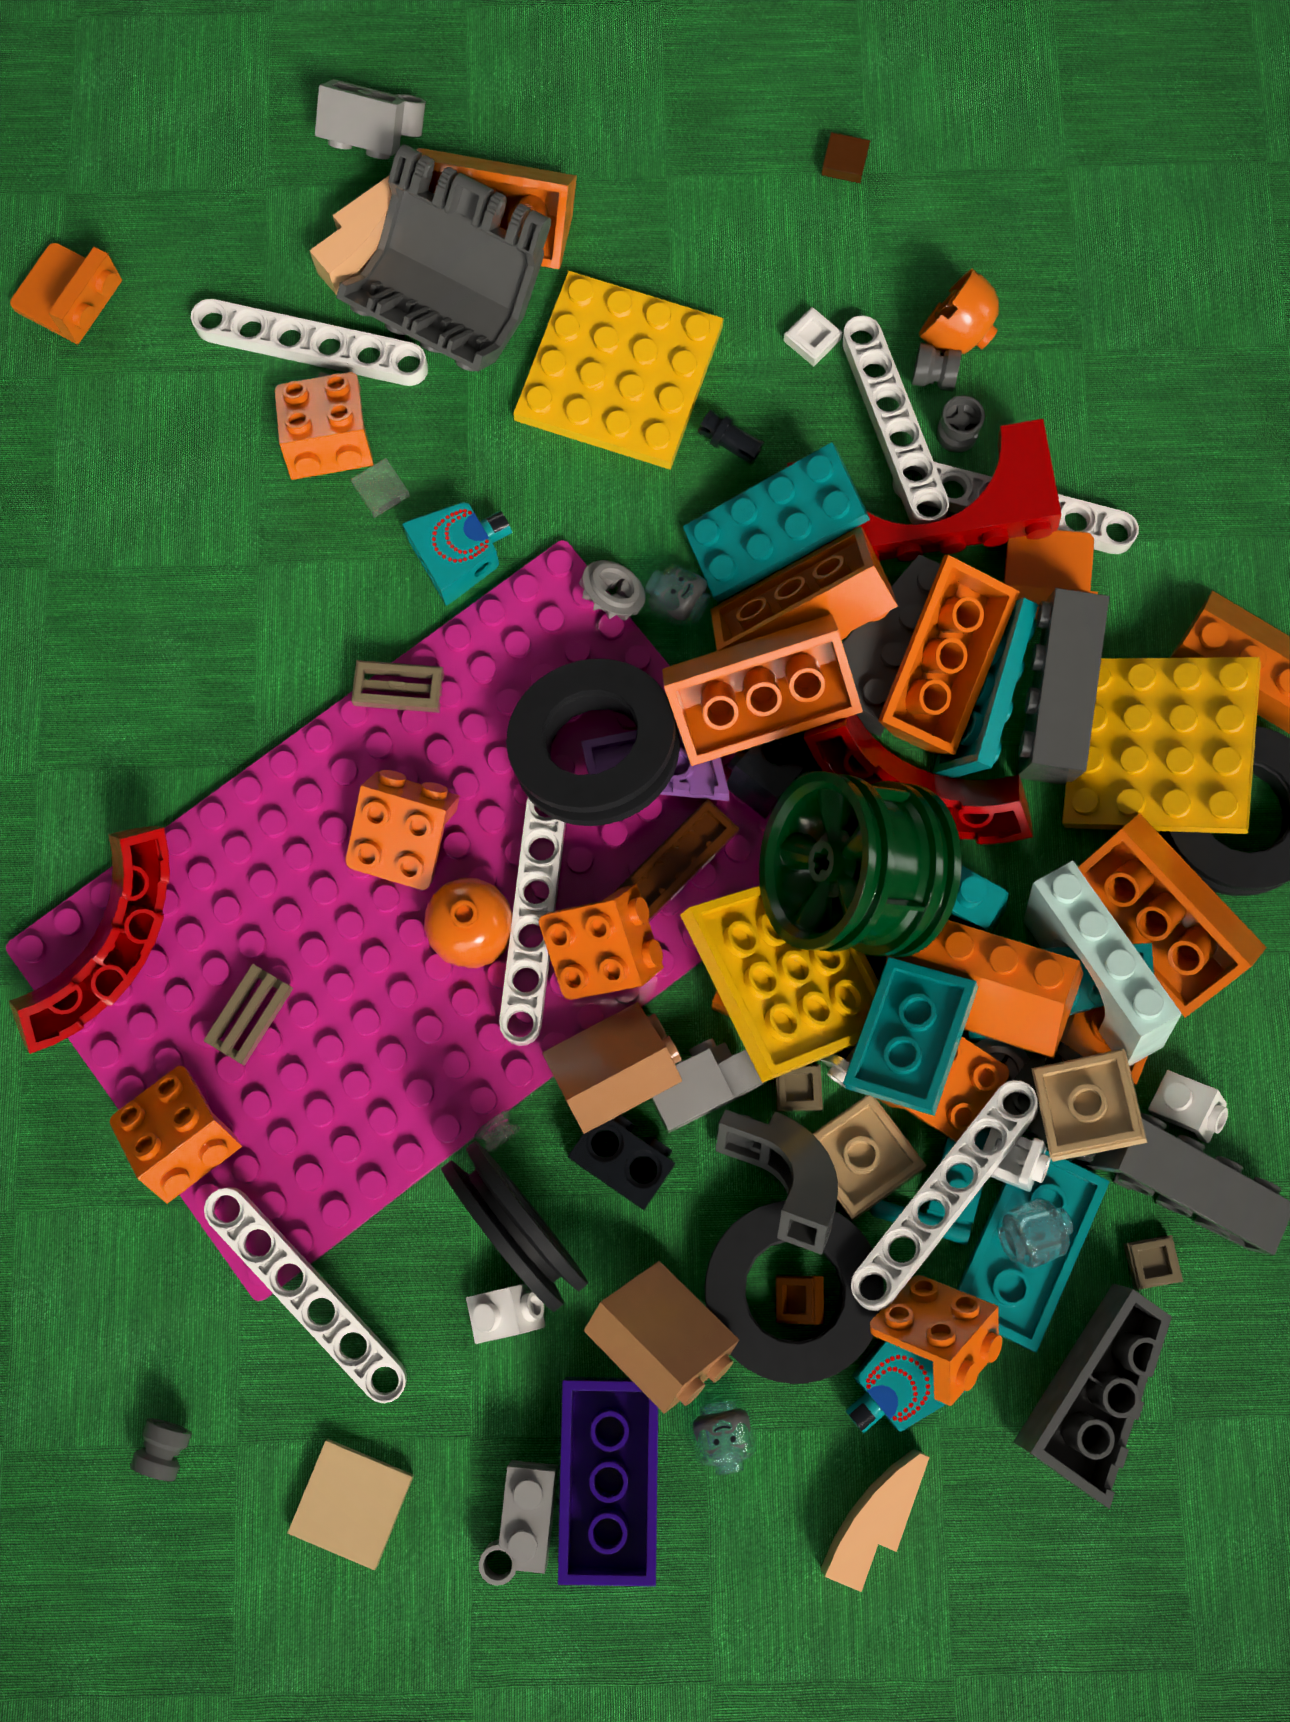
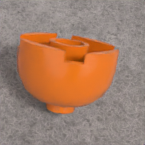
[919,268,999,355]
[424,878,513,968]

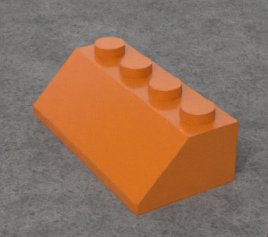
[416,148,577,269]
[710,526,898,651]
[878,555,1020,755]
[1170,591,1290,734]
[662,614,863,766]
[1078,813,1267,1018]
[886,920,1083,1059]

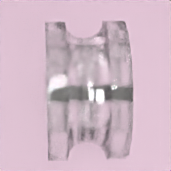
[474,1110,520,1153]

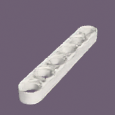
[191,299,428,386]
[843,315,949,525]
[892,462,1139,554]
[499,798,566,1046]
[851,1080,1038,1311]
[204,1187,407,1403]

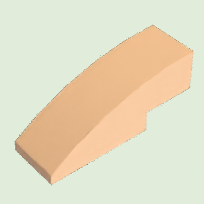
[309,175,392,295]
[821,1449,929,1592]

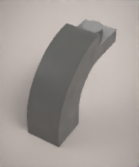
[716,1109,838,1255]

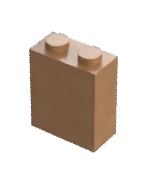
[542,1002,682,1134]
[584,1261,739,1414]

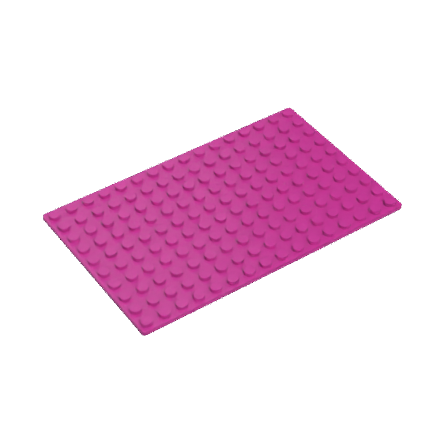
[6,540,771,1301]

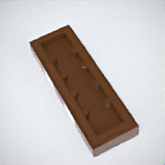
[614,798,739,922]

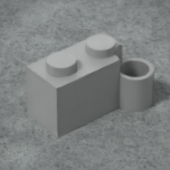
[315,79,426,159]
[651,1038,767,1133]
[479,1460,558,1586]

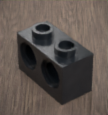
[568,1115,675,1211]

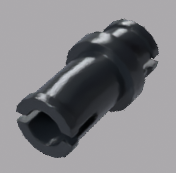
[697,409,765,465]

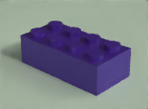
[558,1377,658,1587]

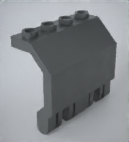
[336,144,551,372]

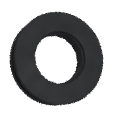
[506,659,680,826]
[1157,726,1290,896]
[441,1140,589,1312]
[704,1201,884,1384]

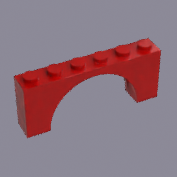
[787,419,1062,562]

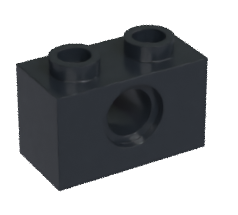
[727,730,816,819]

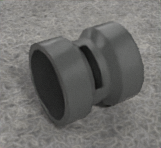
[912,343,962,392]
[936,396,985,453]
[130,1418,192,1481]

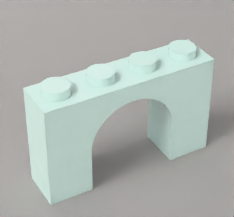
[1023,861,1182,1066]

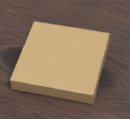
[1031,1048,1148,1162]
[813,1095,927,1221]
[287,1439,414,1570]

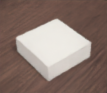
[784,307,843,367]

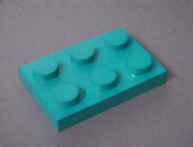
[843,957,978,1116]

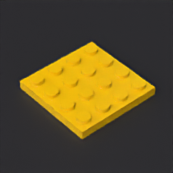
[513,271,724,470]
[1062,657,1261,834]
[680,885,879,1083]

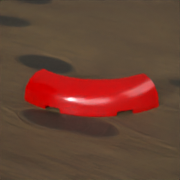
[804,714,1033,844]
[9,826,170,1054]

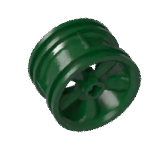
[759,771,962,957]

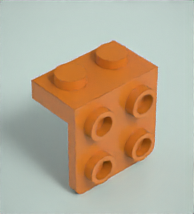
[10,243,122,345]
[275,372,374,480]
[1003,530,1098,619]
[346,770,460,890]
[539,884,664,1000]
[876,1037,1009,1142]
[110,1066,242,1204]
[870,1275,1002,1406]

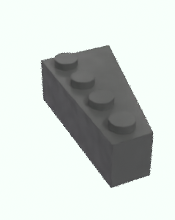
[843,555,941,737]
[1016,588,1109,785]
[1076,1113,1290,1255]
[1013,1283,1172,1509]

